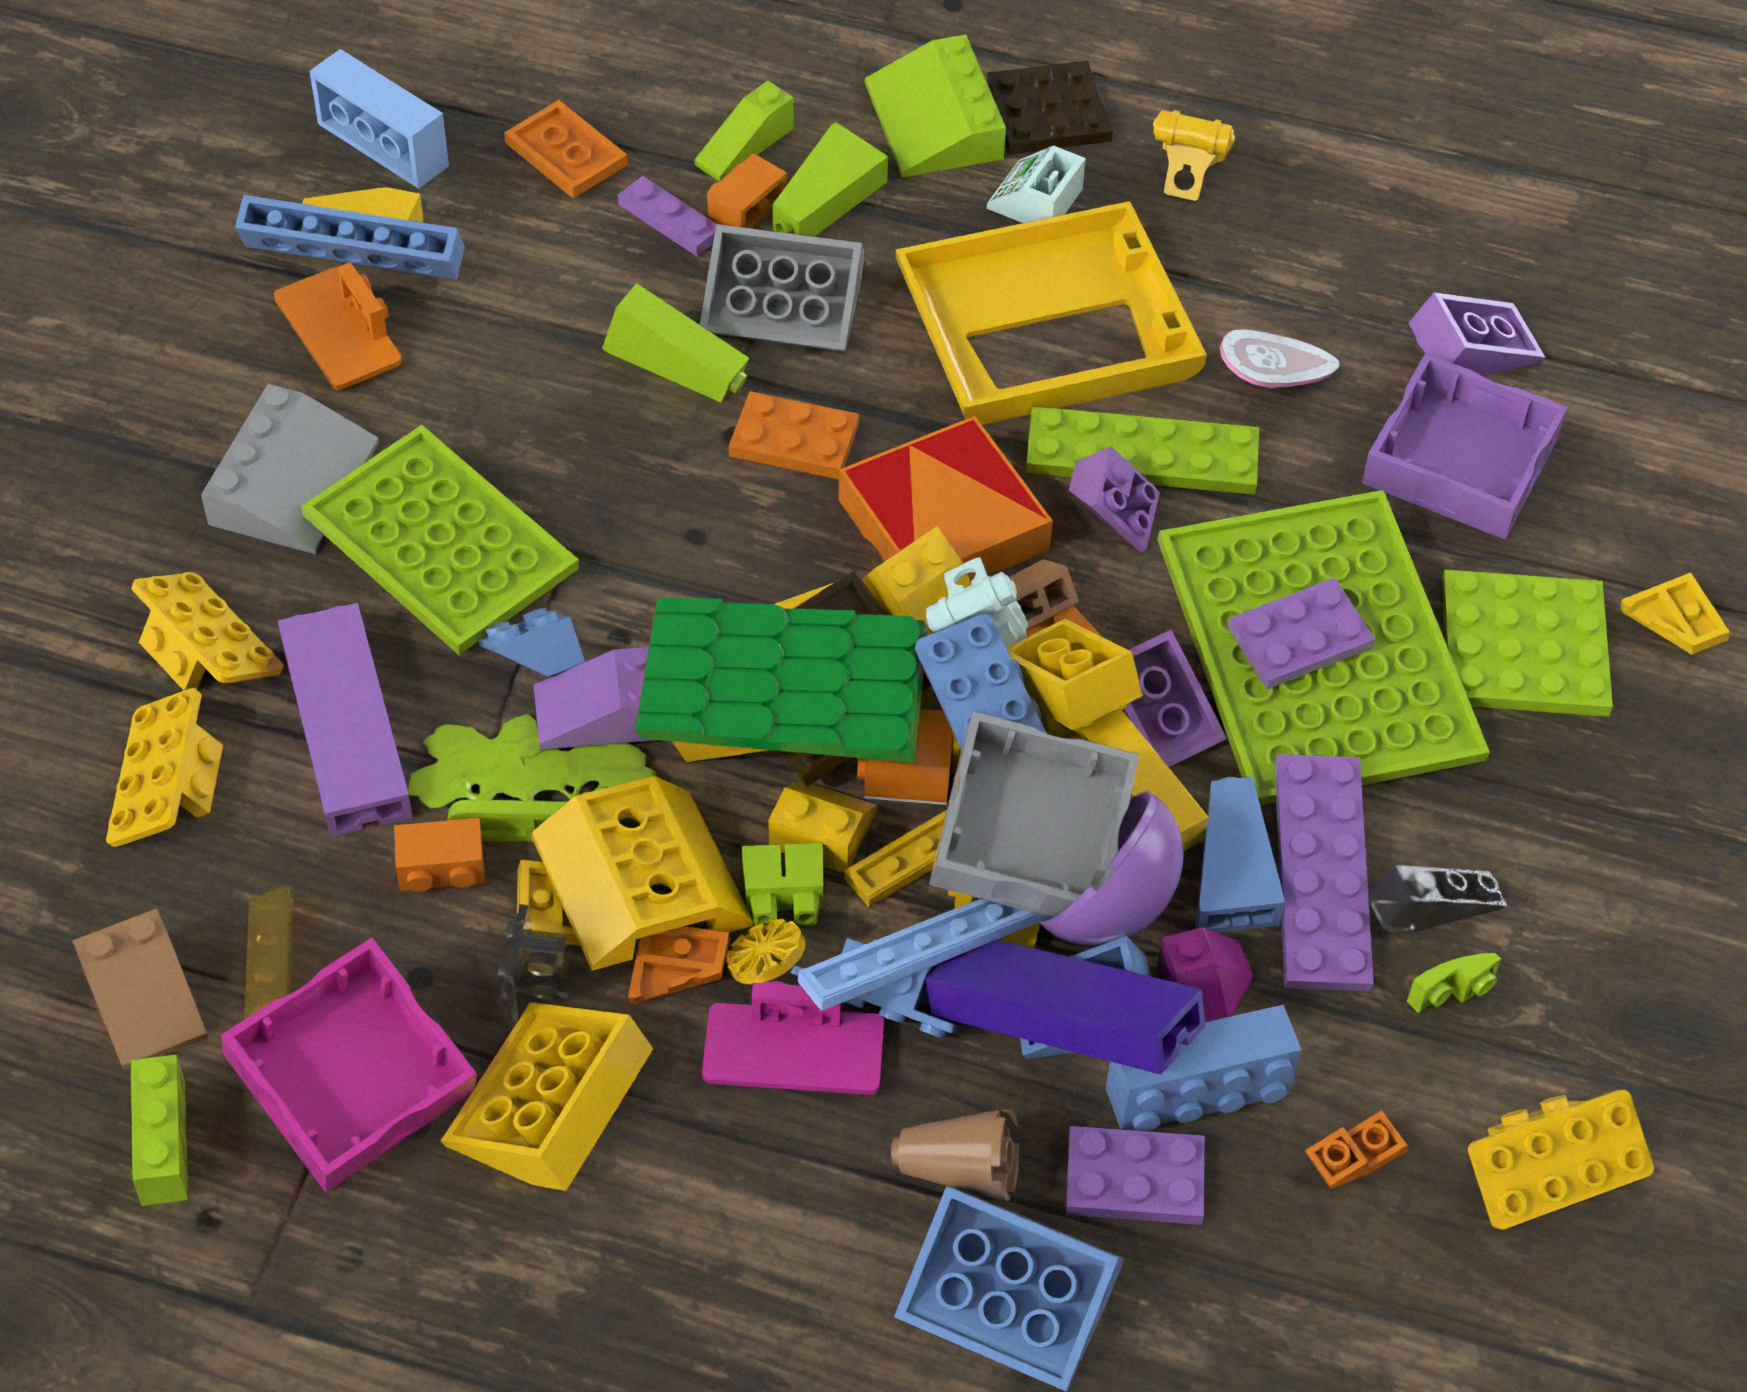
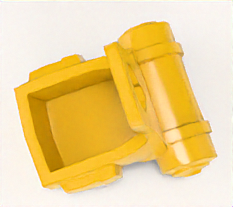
[1153,110,1235,201]

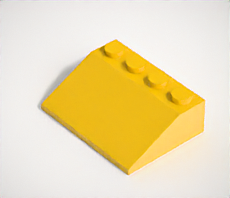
[441,1002,653,1191]

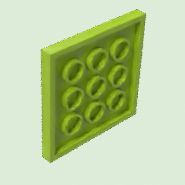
[1442,570,1613,717]

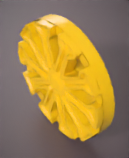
[726,919,806,984]

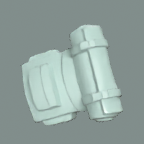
[926,557,1028,647]

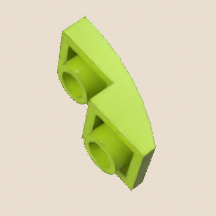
[1407,953,1501,1014]

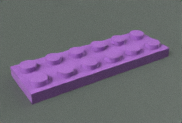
[1275,754,1374,992]

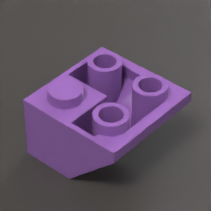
[1069,446,1160,552]

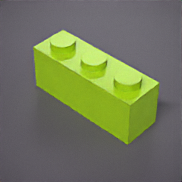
[131,1055,188,1206]

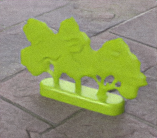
[408,713,656,842]

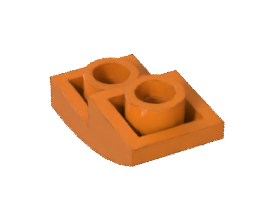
[1305,1110,1408,1189]

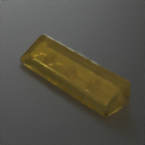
[244,885,293,1020]

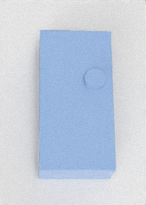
[310,49,449,189]

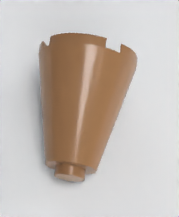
[891,1109,1019,1201]

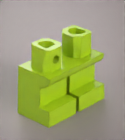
[742,843,823,926]

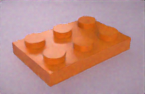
[504,100,628,199]
[729,391,859,479]

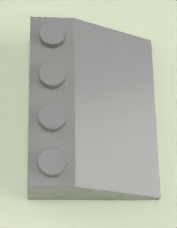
[700,224,865,352]
[201,384,379,555]

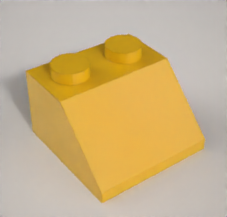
[769,780,878,873]

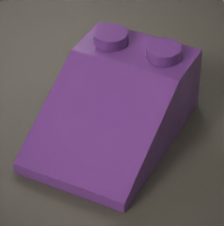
[1408,293,1545,377]
[1122,630,1227,767]
[534,647,651,750]

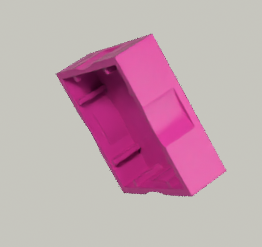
[221,937,477,1193]

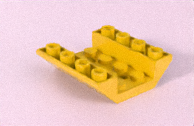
[532,776,753,971]

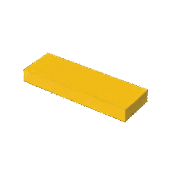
[844,810,947,907]

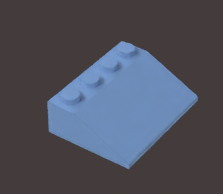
[894,1186,1124,1391]

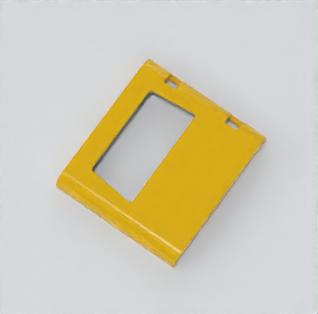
[895,201,1207,425]

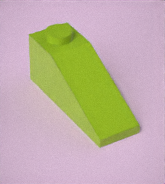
[695,81,794,182]

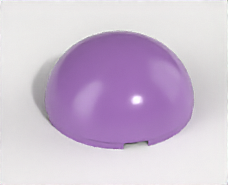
[1040,791,1183,946]

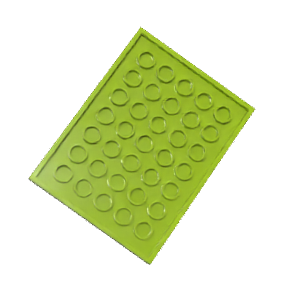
[1157,490,1490,806]

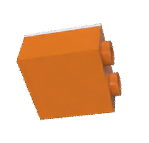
[857,709,953,805]

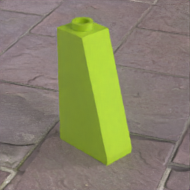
[773,122,888,237]
[602,283,749,403]

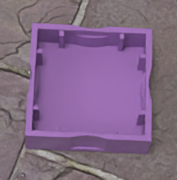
[1362,353,1568,540]

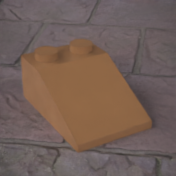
[72,909,208,1071]

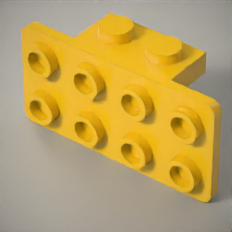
[132,572,284,691]
[106,688,223,847]
[1468,1090,1654,1229]

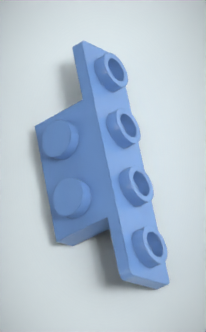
[790,938,961,1039]

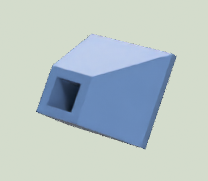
[478,608,585,677]

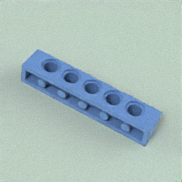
[235,195,465,280]

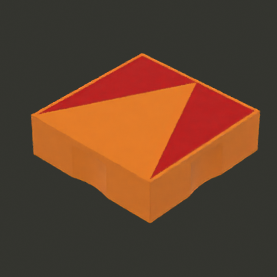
[839,416,1053,581]

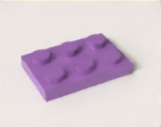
[1228,578,1375,689]
[1066,1126,1205,1225]

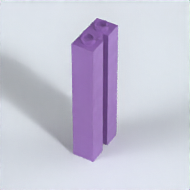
[278,603,413,837]

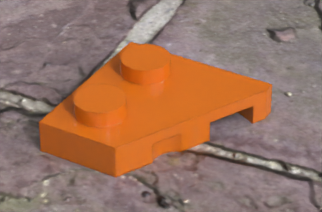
[628,926,730,1005]

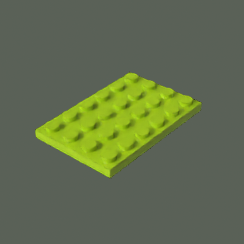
[301,425,579,655]

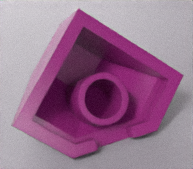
[1157,927,1253,1022]

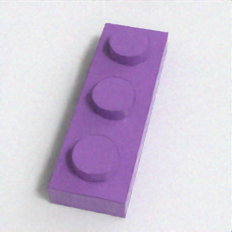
[618,176,716,257]

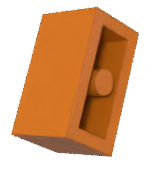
[707,153,787,229]
[394,818,485,892]

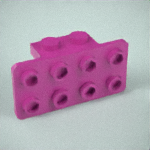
[702,981,884,1095]

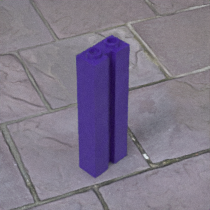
[926,940,1205,1075]

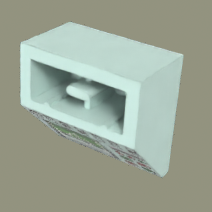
[987,146,1086,223]

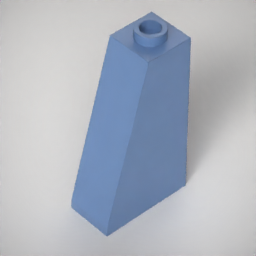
[1195,777,1285,933]

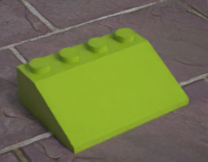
[865,35,1006,178]

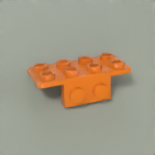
[274,262,402,390]

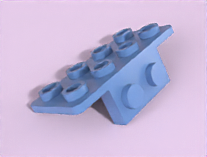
[915,614,1047,750]

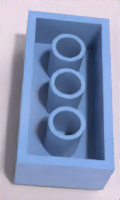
[1105,1005,1301,1132]

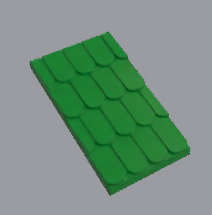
[635,597,928,763]

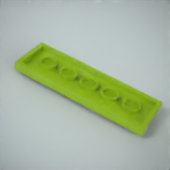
[1025,406,1259,495]

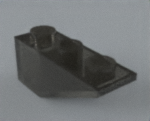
[1368,865,1507,932]

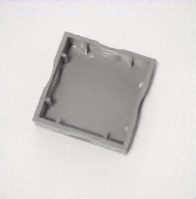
[929,711,1139,917]

